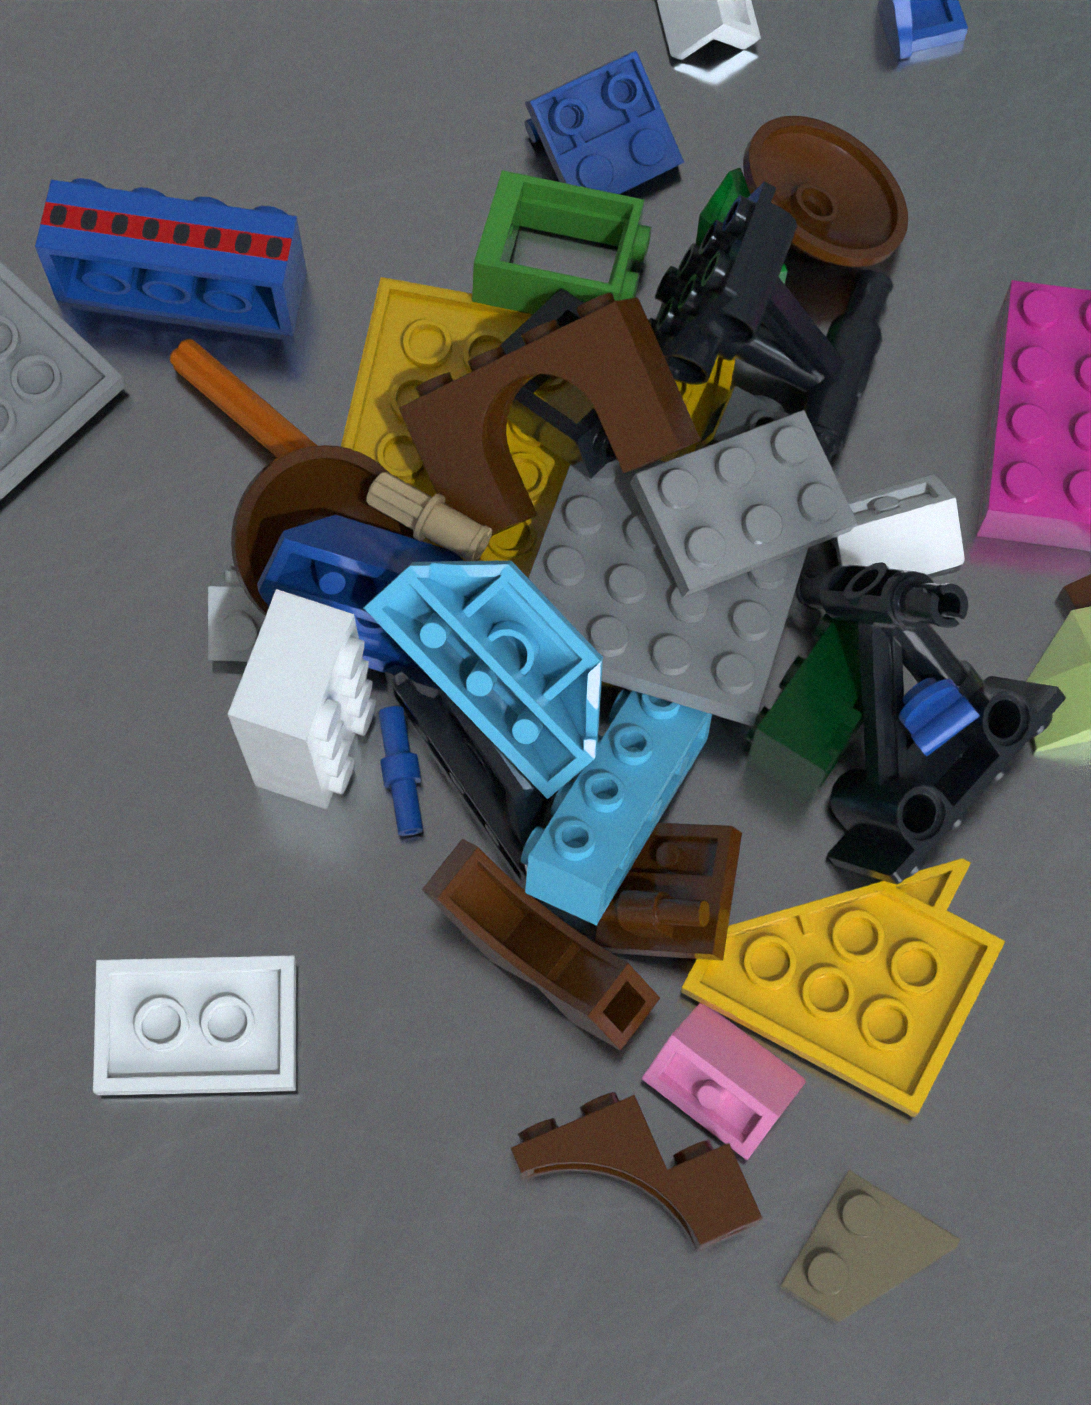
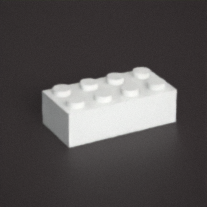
[227,589,376,810]

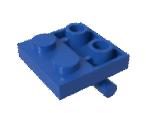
[524,51,685,194]

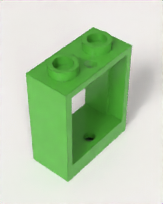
[472,170,652,314]

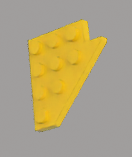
[680,858,1005,1118]

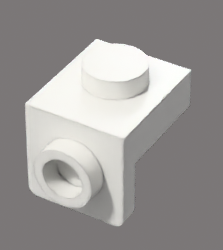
[208,565,265,662]

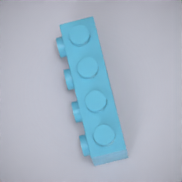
[521,689,712,926]

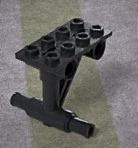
[648,181,894,462]
[796,562,1066,884]

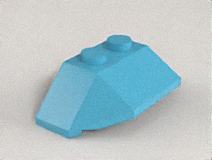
[364,560,603,799]

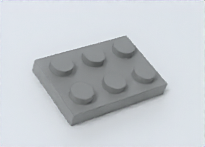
[630,410,858,597]

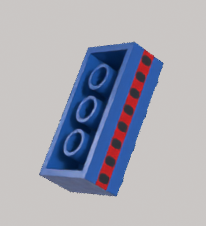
[35,178,307,336]

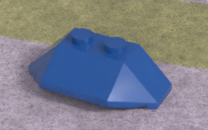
[257,515,465,673]

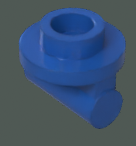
[899,678,980,756]

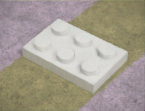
[93,956,296,1095]

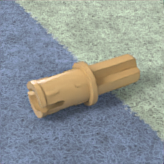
[366,472,492,561]

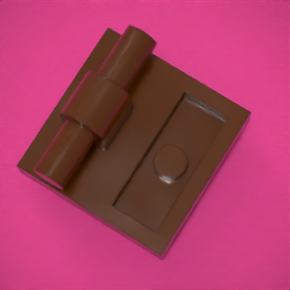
[595,823,742,961]

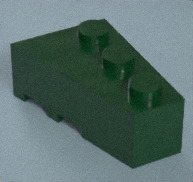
[745,613,863,804]

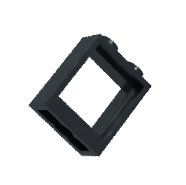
[499,288,668,479]

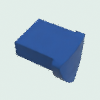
[879,0,968,59]

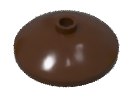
[743,116,908,267]
[231,445,414,616]

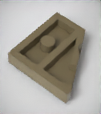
[779,1170,961,1324]

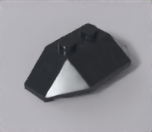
[385,665,557,889]

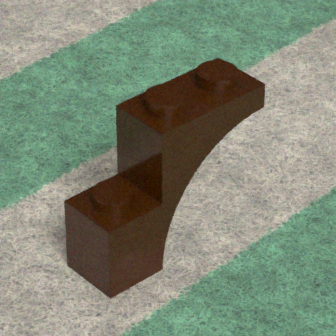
[422,839,660,1050]
[510,1092,763,1252]

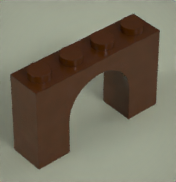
[399,292,701,537]

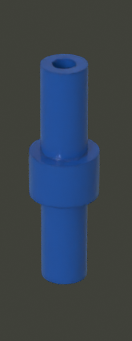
[378,706,423,836]

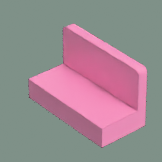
[641,1003,806,1160]

